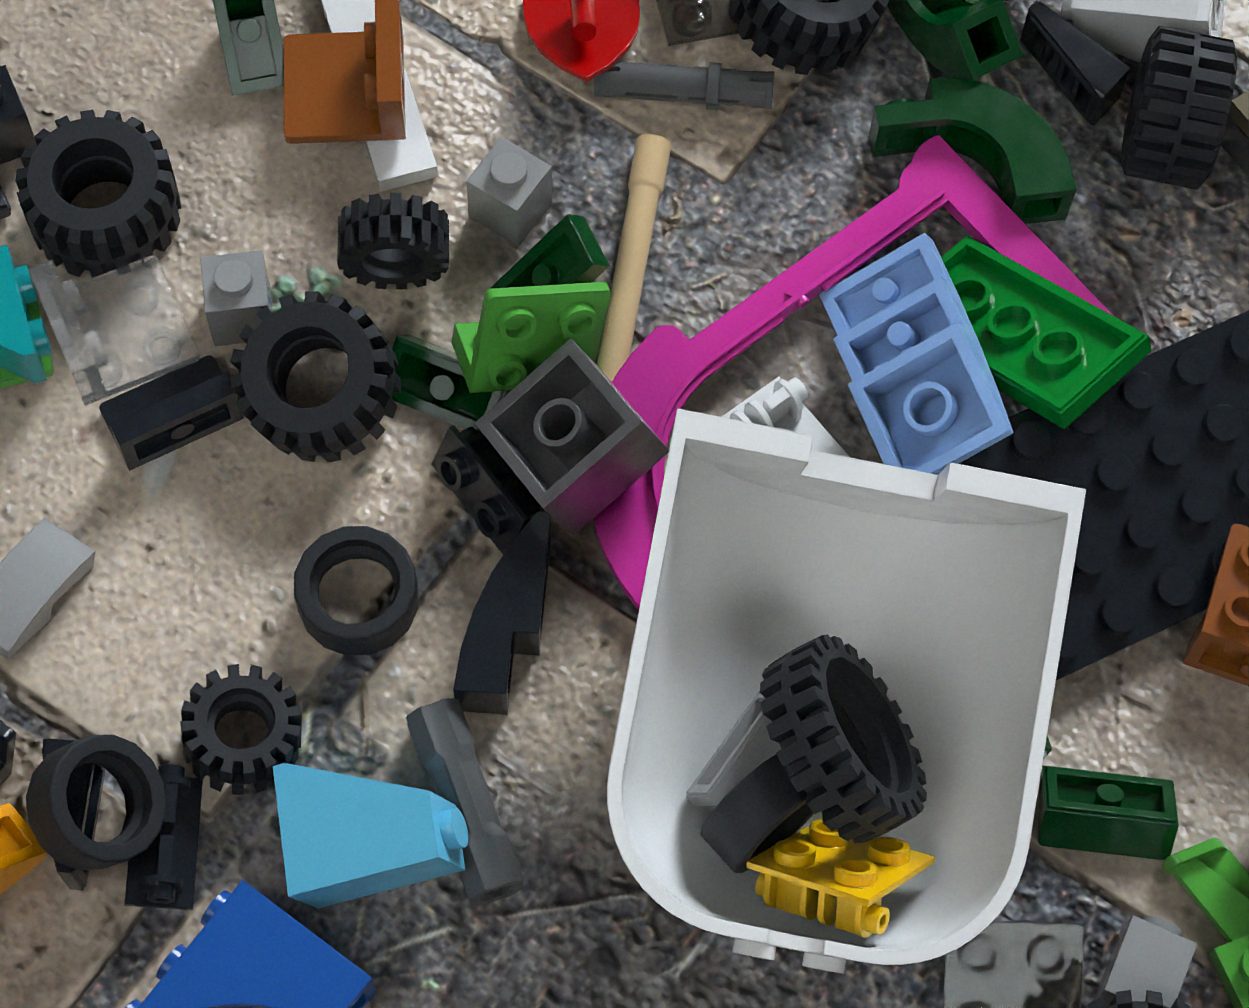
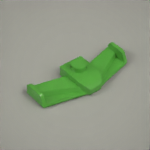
[1162,838,1249,1008]

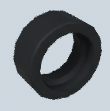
[294,526,418,656]
[26,734,167,871]
[700,754,814,873]

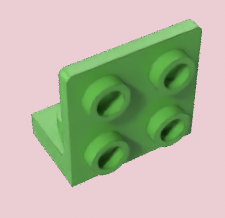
[451,282,611,393]

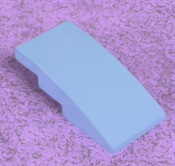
[819,233,1013,475]

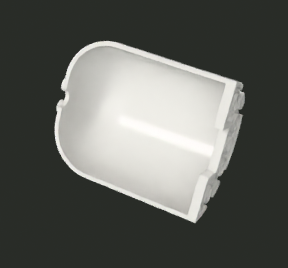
[607,408,1086,974]

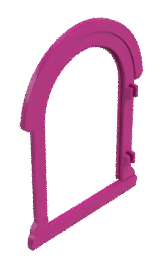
[592,136,1150,611]

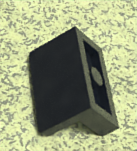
[99,355,244,471]

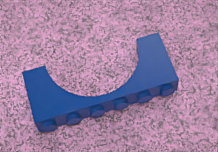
[125,880,377,1008]

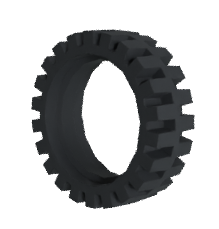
[760,634,927,844]

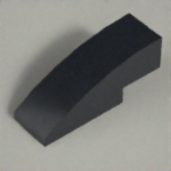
[453,511,551,715]

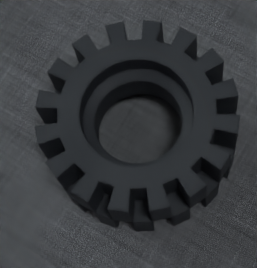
[337,193,449,290]
[180,664,302,795]

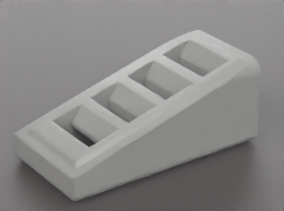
[686,691,781,806]

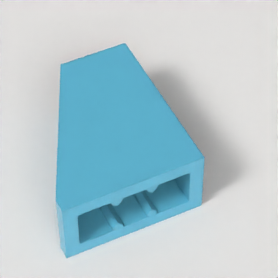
[272,763,468,909]

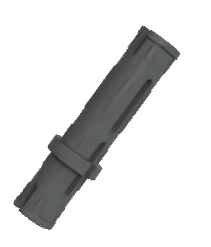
[594,61,774,110]

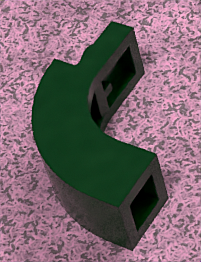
[887,0,1024,80]
[868,78,1077,224]

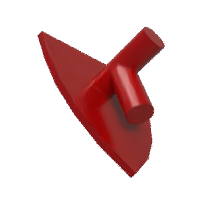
[523,0,640,82]

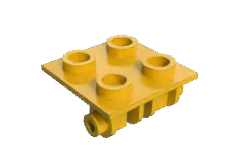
[746,819,935,938]

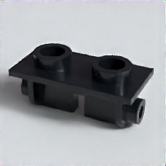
[431,425,546,554]
[124,764,203,910]

